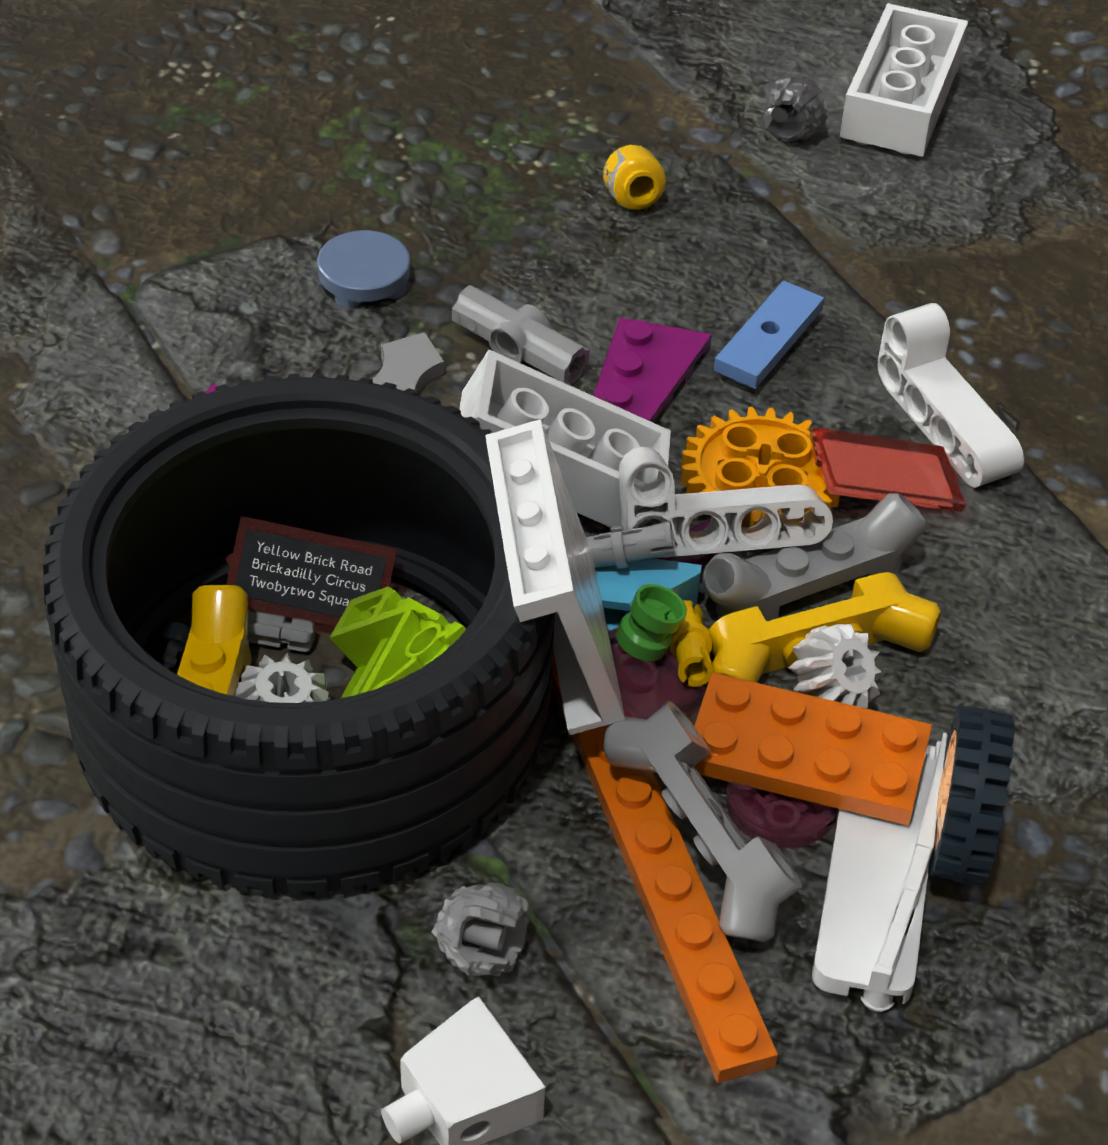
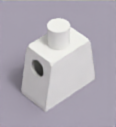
[381,997,545,1145]

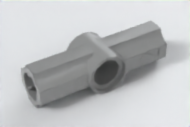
[452,285,590,386]

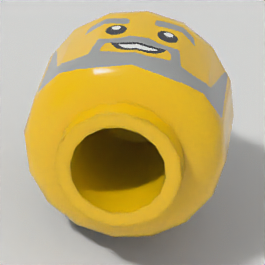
[603,145,666,210]

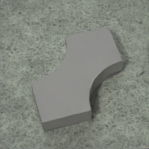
[373,332,444,393]

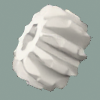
[788,624,884,709]
[235,652,330,703]

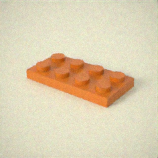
[694,672,932,826]

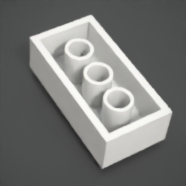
[840,3,968,157]
[459,350,671,528]

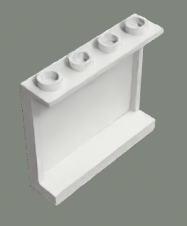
[485,419,625,735]

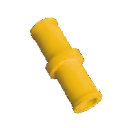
[669,600,713,687]

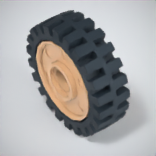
[929,705,1014,886]

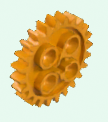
[680,407,843,527]

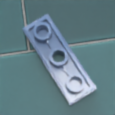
[713,281,824,389]

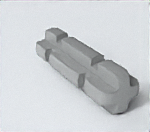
[247,610,316,653]

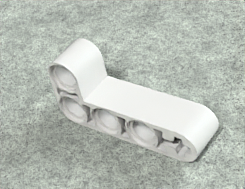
[878,303,1024,488]
[619,447,833,558]

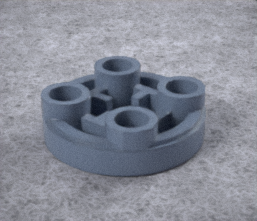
[317,230,410,308]

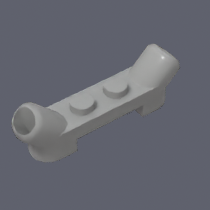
[702,493,926,621]
[603,701,802,942]

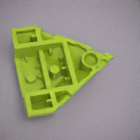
[329,587,466,698]

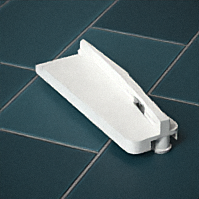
[812,733,947,1012]

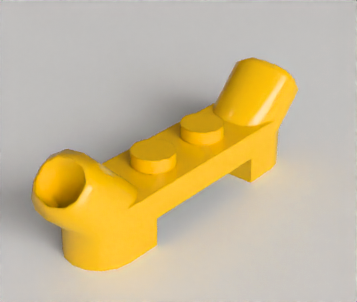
[707,572,941,683]
[177,585,252,696]

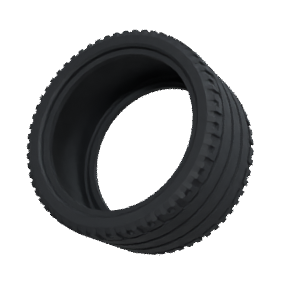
[43,374,555,898]

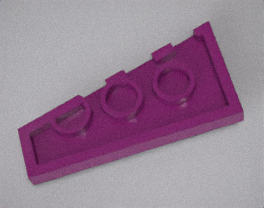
[593,317,712,422]

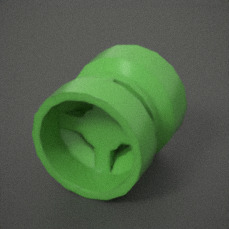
[616,584,687,662]

